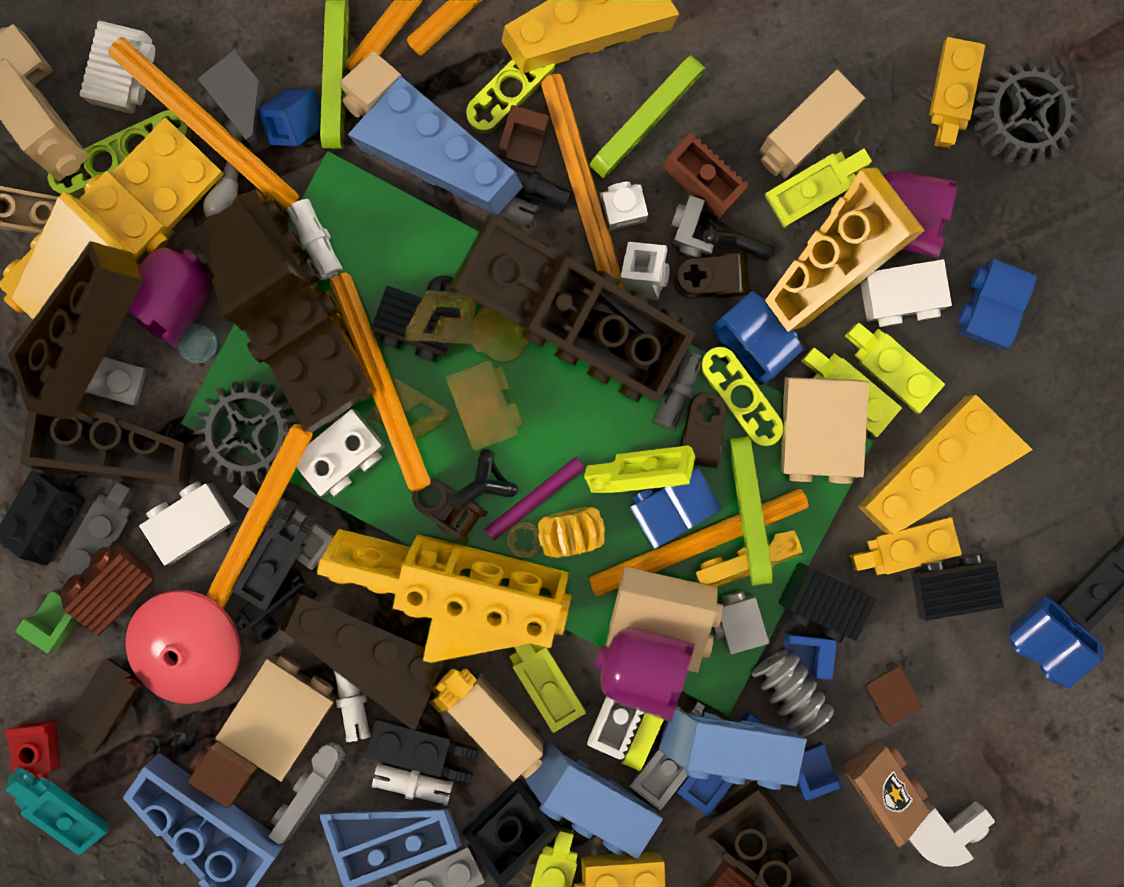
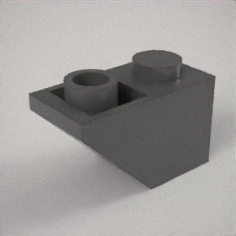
[197,50,266,148]

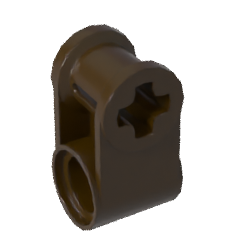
[673,253,750,299]
[680,392,726,469]
[412,478,488,544]

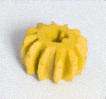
[538,507,605,558]

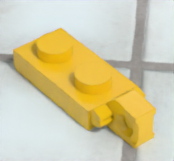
[929,37,985,149]
[849,517,962,575]
[695,530,803,587]
[429,669,478,713]

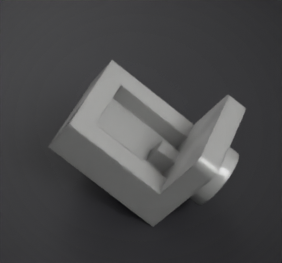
[671,195,714,259]

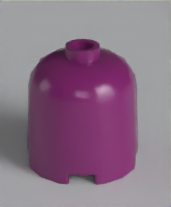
[883,171,957,258]
[128,248,212,348]
[594,628,695,722]

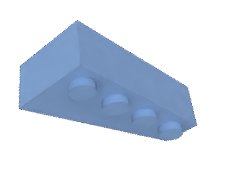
[348,76,523,216]
[123,753,286,887]

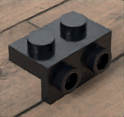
[0,470,85,566]

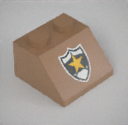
[841,740,930,847]

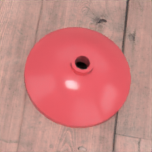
[126,590,241,704]

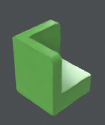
[15,591,78,654]

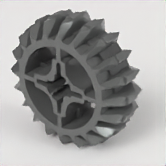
[973,60,1082,167]
[194,379,300,485]

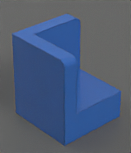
[257,89,321,146]
[783,631,836,680]
[797,742,842,801]

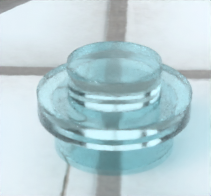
[178,325,218,364]

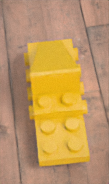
[0,117,224,319]
[317,529,572,663]

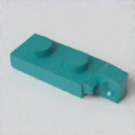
[5,766,109,856]

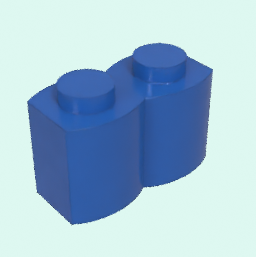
[957,259,1037,351]
[711,291,803,385]
[629,468,722,549]
[1009,596,1104,689]

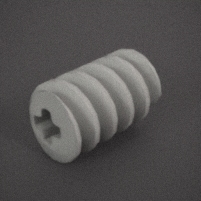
[751,649,834,737]

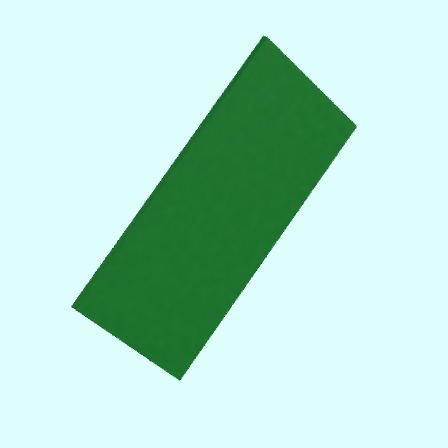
[181,151,874,716]

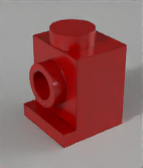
[5,720,60,780]

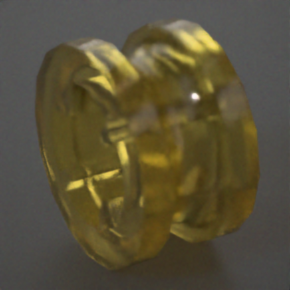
[507,522,541,558]

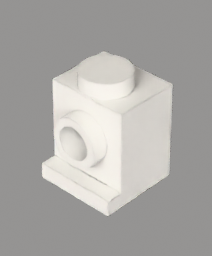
[599,182,648,231]
[620,242,670,300]

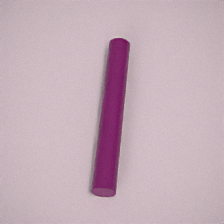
[484,456,585,541]

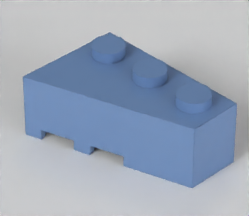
[659,706,807,790]
[523,738,663,859]
[319,808,462,887]

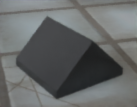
[462,778,560,887]

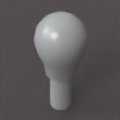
[203,161,239,217]

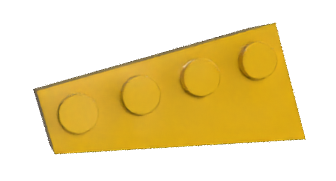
[501,0,679,74]
[765,167,924,332]
[857,395,1032,535]

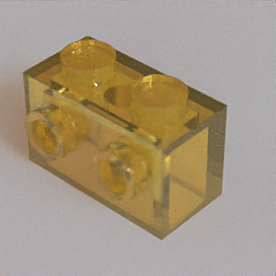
[446,360,523,452]

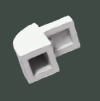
[909,800,995,867]

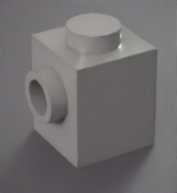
[713,590,769,655]

